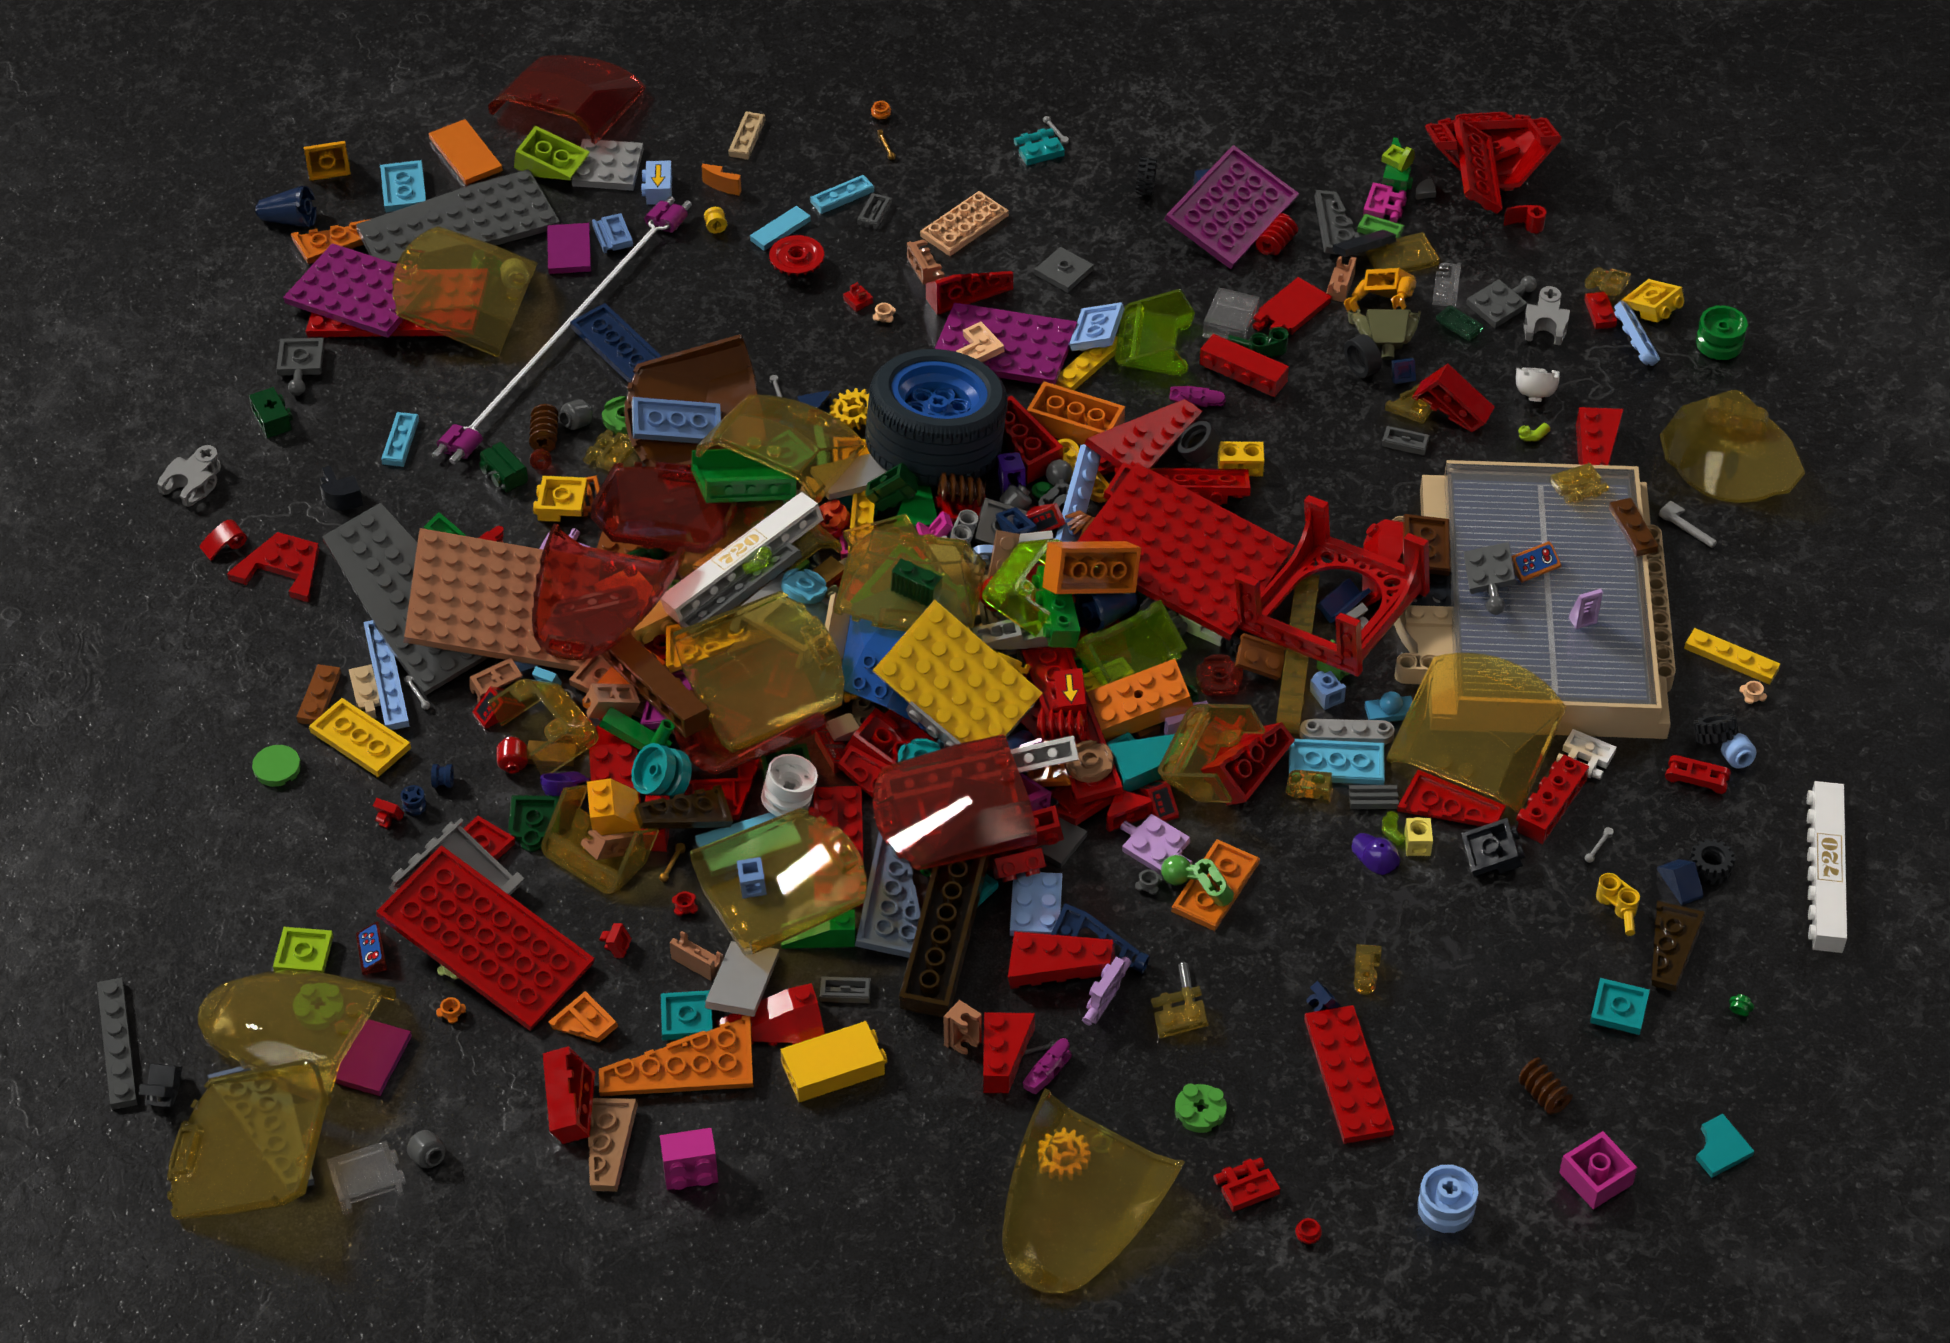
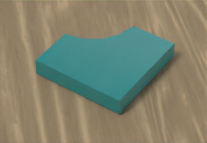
[1696,1114,1754,1178]

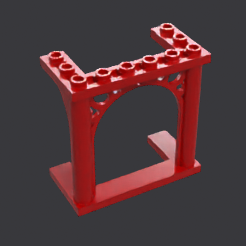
[1235,495,1430,677]

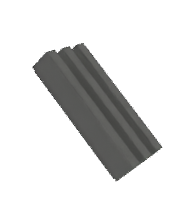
[857,193,892,230]
[1382,426,1430,456]
[1349,785,1399,809]
[820,976,871,1003]

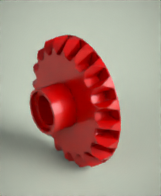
[769,235,824,277]

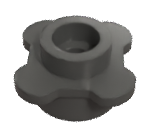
[1135,870,1162,894]

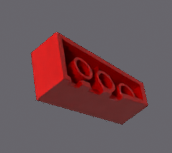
[1576,407,1623,465]

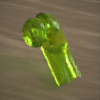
[742,546,772,575]
[1381,811,1406,846]

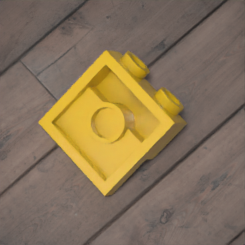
[1622,279,1685,323]
[533,476,588,522]

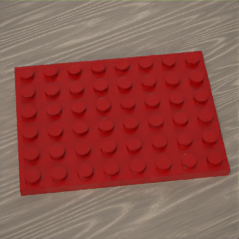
[1077,462,1295,640]

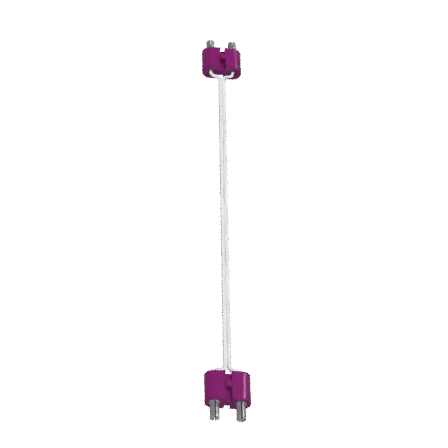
[432,196,692,464]

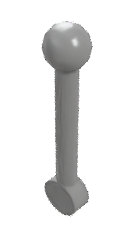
[1043,116,1069,145]
[770,375,787,408]
[404,676,430,710]
[1585,827,1614,863]

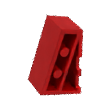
[1412,364,1495,432]
[983,1012,1035,1093]
[543,1046,595,1144]

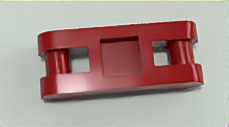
[1665,755,1731,794]

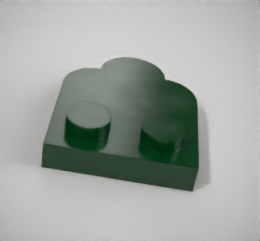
[508,795,560,852]

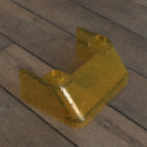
[487,679,599,775]
[1158,704,1265,803]
[541,785,659,894]

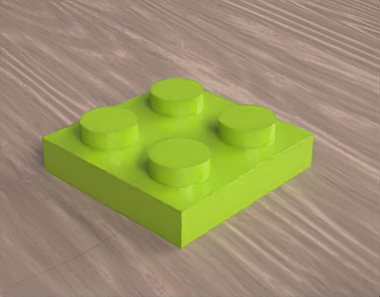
[273,927,334,976]

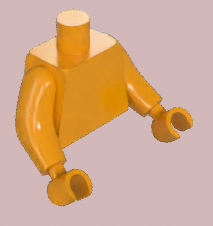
[1344,268,1416,312]

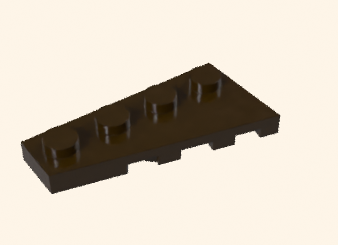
[634,785,733,829]
[1652,901,1705,992]

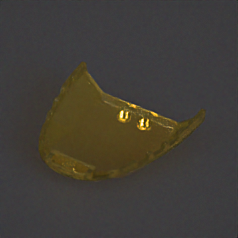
[198,970,396,1105]
[1002,1088,1185,1294]

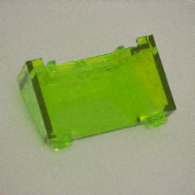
[1073,600,1187,686]

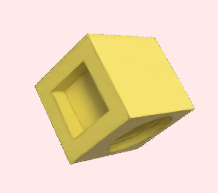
[1404,817,1433,856]

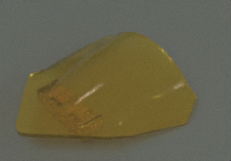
[1660,390,1805,503]

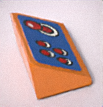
[1512,541,1561,583]

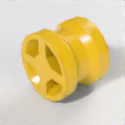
[704,207,727,234]

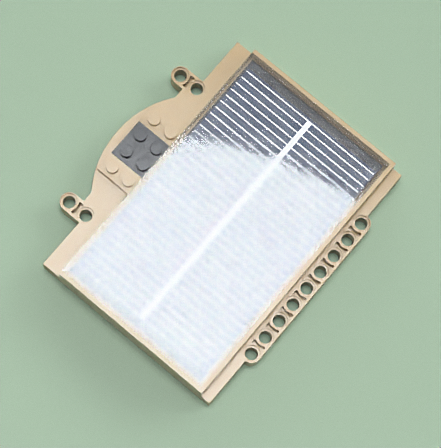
[1391,460,1676,739]

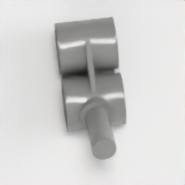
[949,510,978,567]

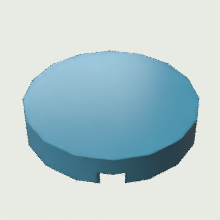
[781,568,827,604]

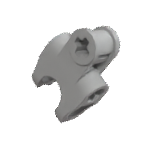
[1523,286,1570,345]
[157,445,221,507]

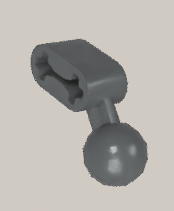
[1038,459,1073,513]

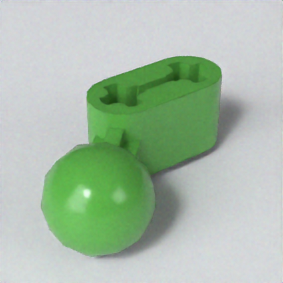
[1161,855,1234,906]

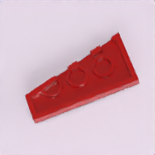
[1397,769,1506,826]

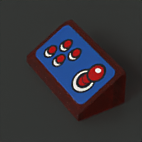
[356,921,387,975]

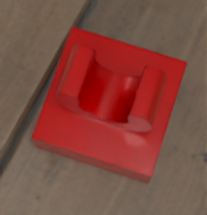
[843,282,873,312]
[373,798,404,828]
[599,923,632,958]

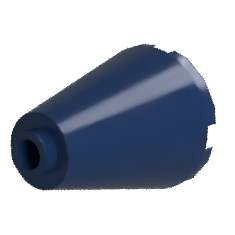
[255,186,317,228]
[1074,593,1138,634]

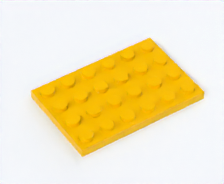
[872,600,1042,757]

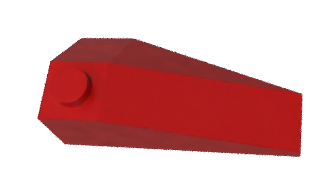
[1361,519,1403,607]
[715,983,825,1045]

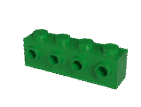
[1032,565,1080,648]

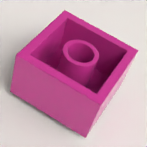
[660,1128,718,1190]
[1559,1131,1637,1209]

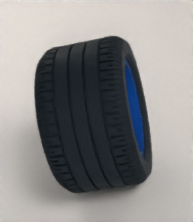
[865,349,1008,488]

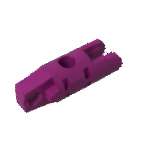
[1169,386,1226,407]
[1023,1038,1072,1094]

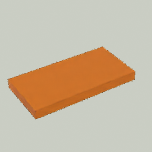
[429,119,503,185]
[1171,839,1260,931]

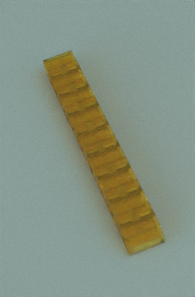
[1276,574,1320,734]

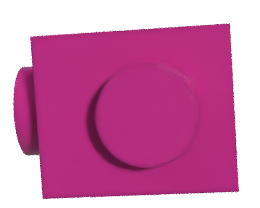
[916,511,953,542]

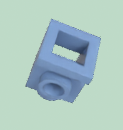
[1310,671,1346,710]
[737,857,767,899]

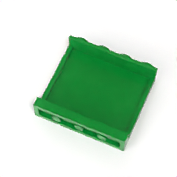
[691,447,797,503]

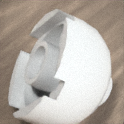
[1516,368,1560,402]

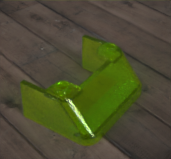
[982,538,1062,637]

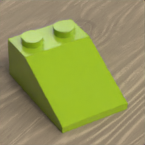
[514,126,590,180]

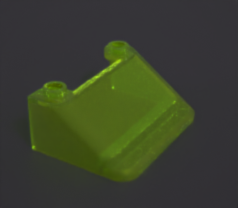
[1115,289,1195,375]

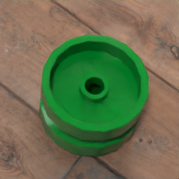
[1696,306,1748,360]

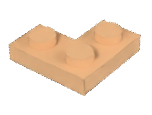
[956,321,1005,362]

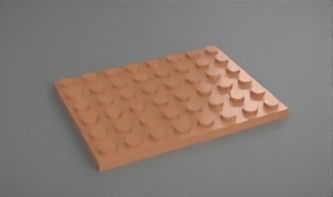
[403,528,601,671]

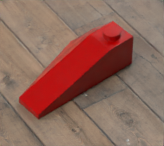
[926,271,1014,315]
[844,708,911,772]

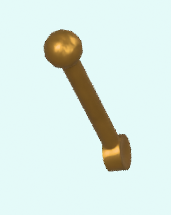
[877,129,896,160]
[659,843,685,882]

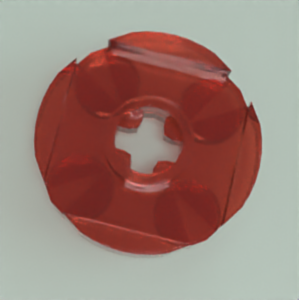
[1196,654,1243,696]

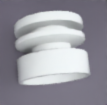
[761,754,818,819]

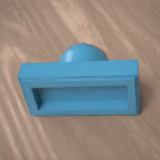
[1365,691,1416,722]

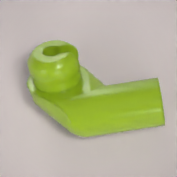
[1518,423,1551,441]

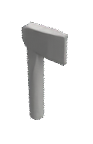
[1658,501,1717,548]

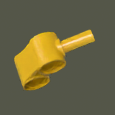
[1596,873,1640,936]

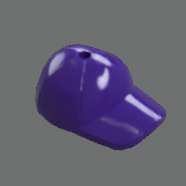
[540,771,591,799]
[1352,833,1400,875]

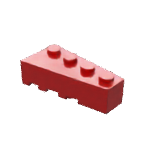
[1003,395,1064,484]
[1200,722,1295,805]
[1008,931,1115,989]

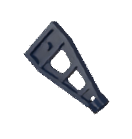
[1051,903,1150,974]

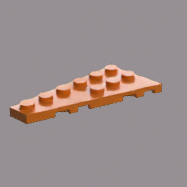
[599,1015,753,1096]

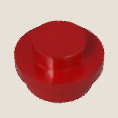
[1295,1218,1322,1244]

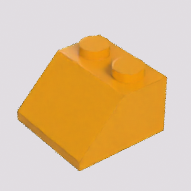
[304,141,351,181]
[587,779,641,836]

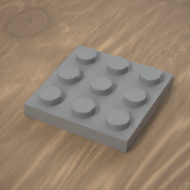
[572,139,643,190]

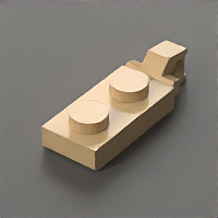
[349,664,381,719]

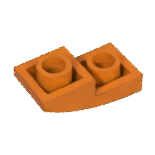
[702,164,742,196]

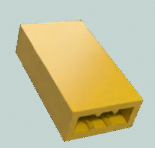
[780,1021,887,1103]

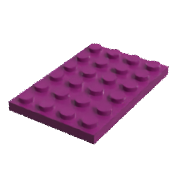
[1164,145,1299,269]
[283,243,437,338]
[935,303,1078,385]

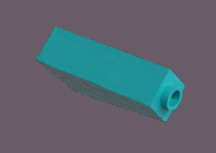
[1108,732,1196,792]

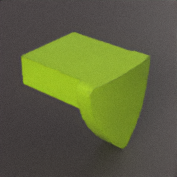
[1381,144,1415,172]

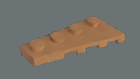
[588,1098,638,1192]

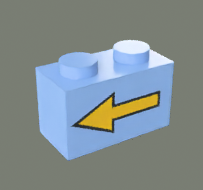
[642,161,672,205]

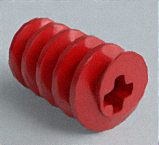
[1256,213,1298,255]
[1037,708,1088,741]

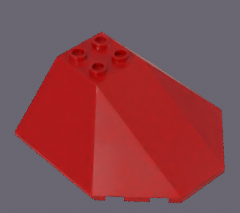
[1425,112,1562,191]

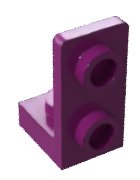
[1014,773,1051,814]

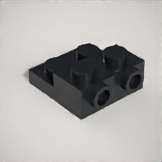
[1461,818,1526,877]

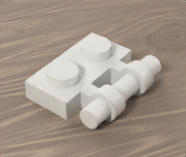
[1556,729,1617,780]

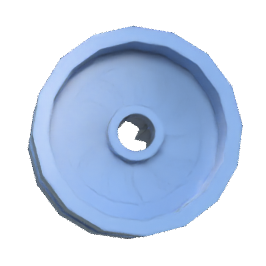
[1417,1165,1479,1233]

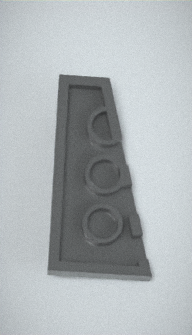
[1314,190,1367,256]

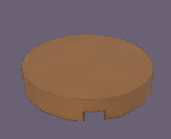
[1066,740,1114,783]

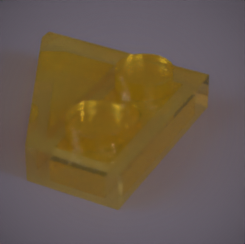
[1385,384,1432,424]

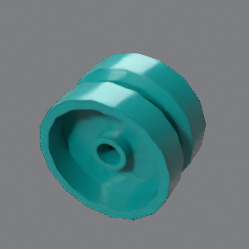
[632,743,692,799]

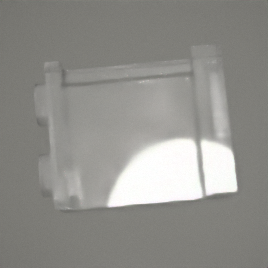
[1203,288,1260,339]
[326,1141,406,1215]

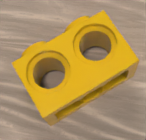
[1218,441,1264,477]

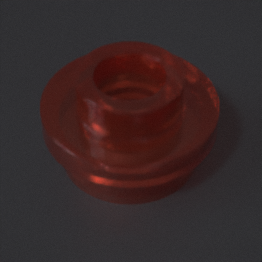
[529,449,552,470]

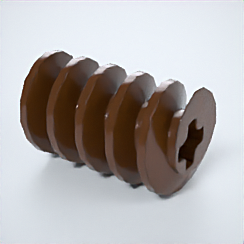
[529,404,559,453]
[937,472,986,507]
[1518,1057,1573,1115]

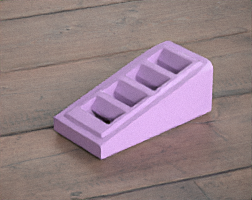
[1569,589,1603,629]

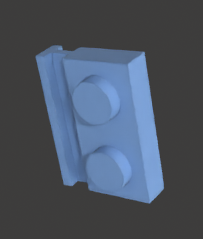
[592,213,633,253]

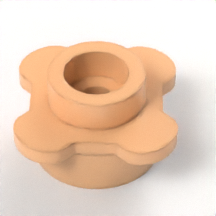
[873,303,896,323]
[1739,681,1767,704]

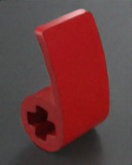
[1504,205,1546,234]
[200,519,247,561]

